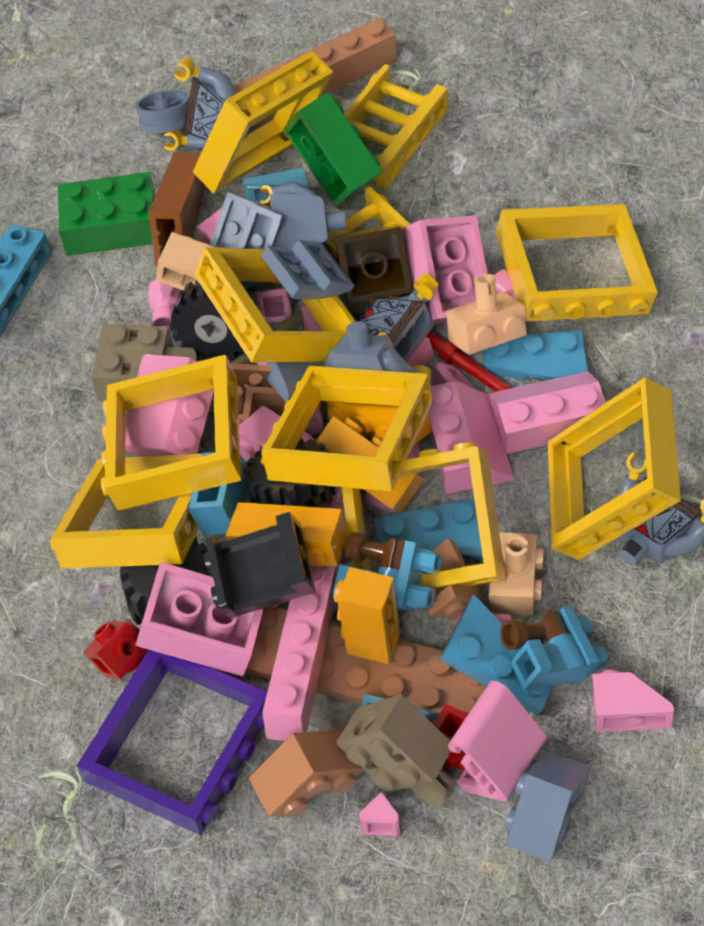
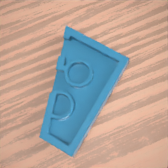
[483,330,588,380]
[374,498,484,563]
[439,594,553,715]

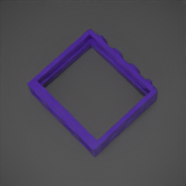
[77,650,267,836]

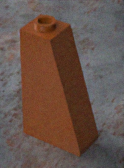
[149,152,205,266]

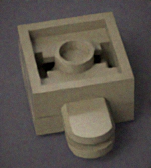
[91,324,198,401]
[336,694,455,806]

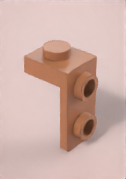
[427,539,482,620]

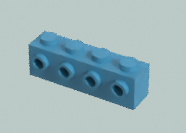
[0,224,51,338]

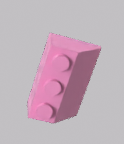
[402,215,487,325]
[125,354,214,457]
[489,371,606,454]
[428,381,514,495]
[135,562,264,676]

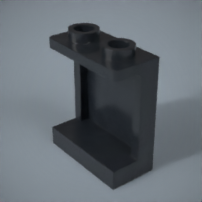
[204,512,316,618]

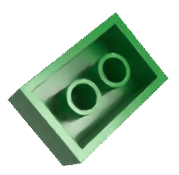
[283,92,382,207]
[58,172,156,256]

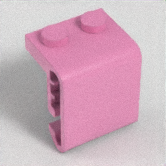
[448,681,547,802]

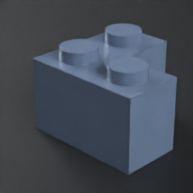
[505,750,591,863]

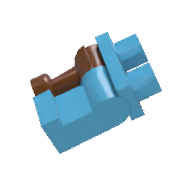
[332,532,443,612]
[500,606,608,691]

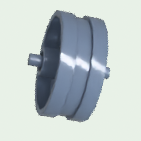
[136,90,189,133]

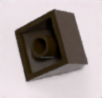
[333,224,413,304]

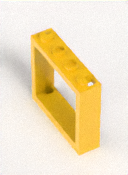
[193,50,333,194]
[495,204,658,321]
[194,247,356,363]
[101,355,241,511]
[261,366,433,491]
[548,377,681,560]
[342,442,506,592]
[50,454,202,568]

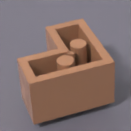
[214,363,286,425]
[249,730,364,818]

